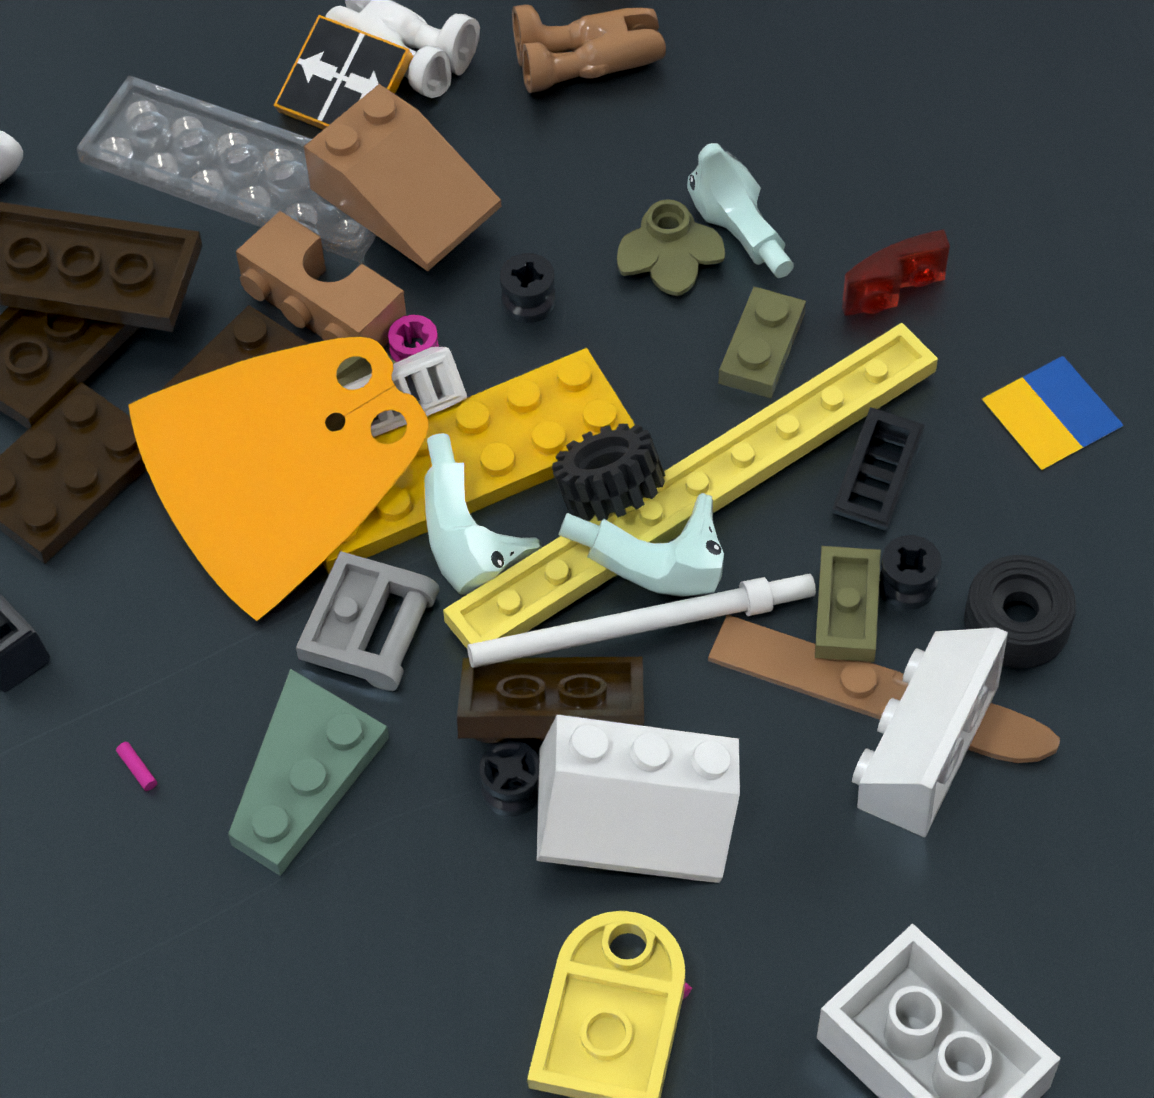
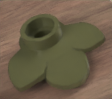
[617,199,725,296]

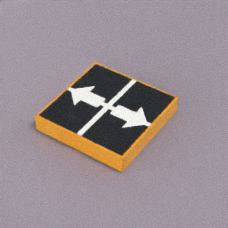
[274,15,413,130]

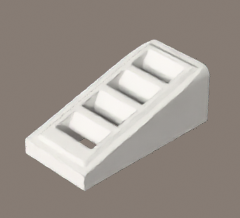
[342,347,467,437]

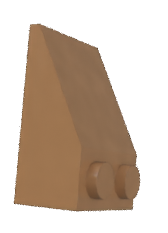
[304,84,501,271]

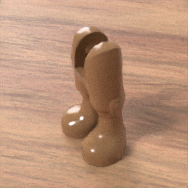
[512,4,666,93]

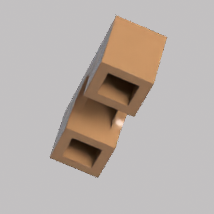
[236,211,407,347]

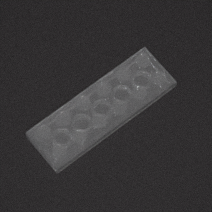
[76,75,377,263]

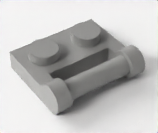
[296,551,440,691]

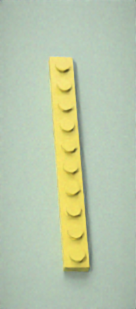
[443,323,938,648]

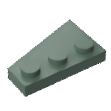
[228,669,389,876]

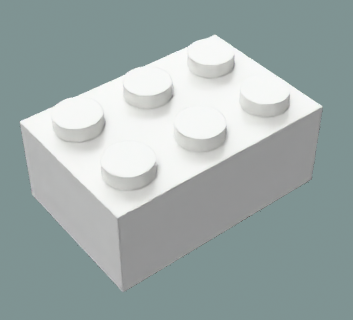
[817,924,1061,1098]

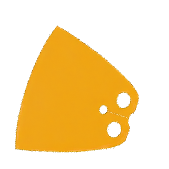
[128,337,429,621]

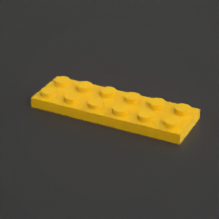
[322,348,635,574]

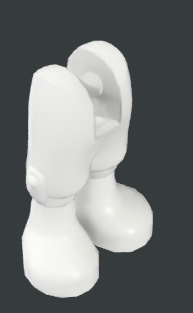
[325,0,480,98]

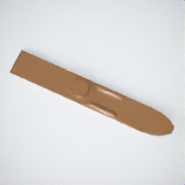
[708,615,1060,763]

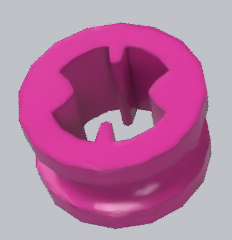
[388,315,439,362]

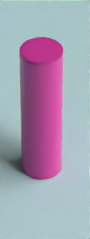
[116,742,157,791]

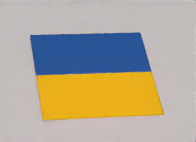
[982,356,1124,470]

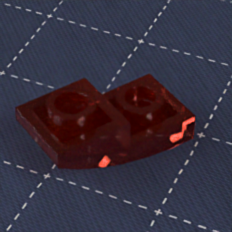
[842,229,950,316]

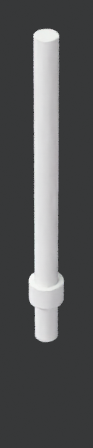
[467,574,816,668]

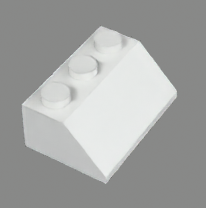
[852,628,1008,838]
[537,715,740,883]

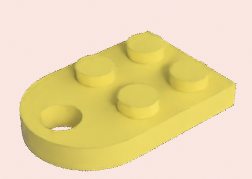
[527,911,685,1098]

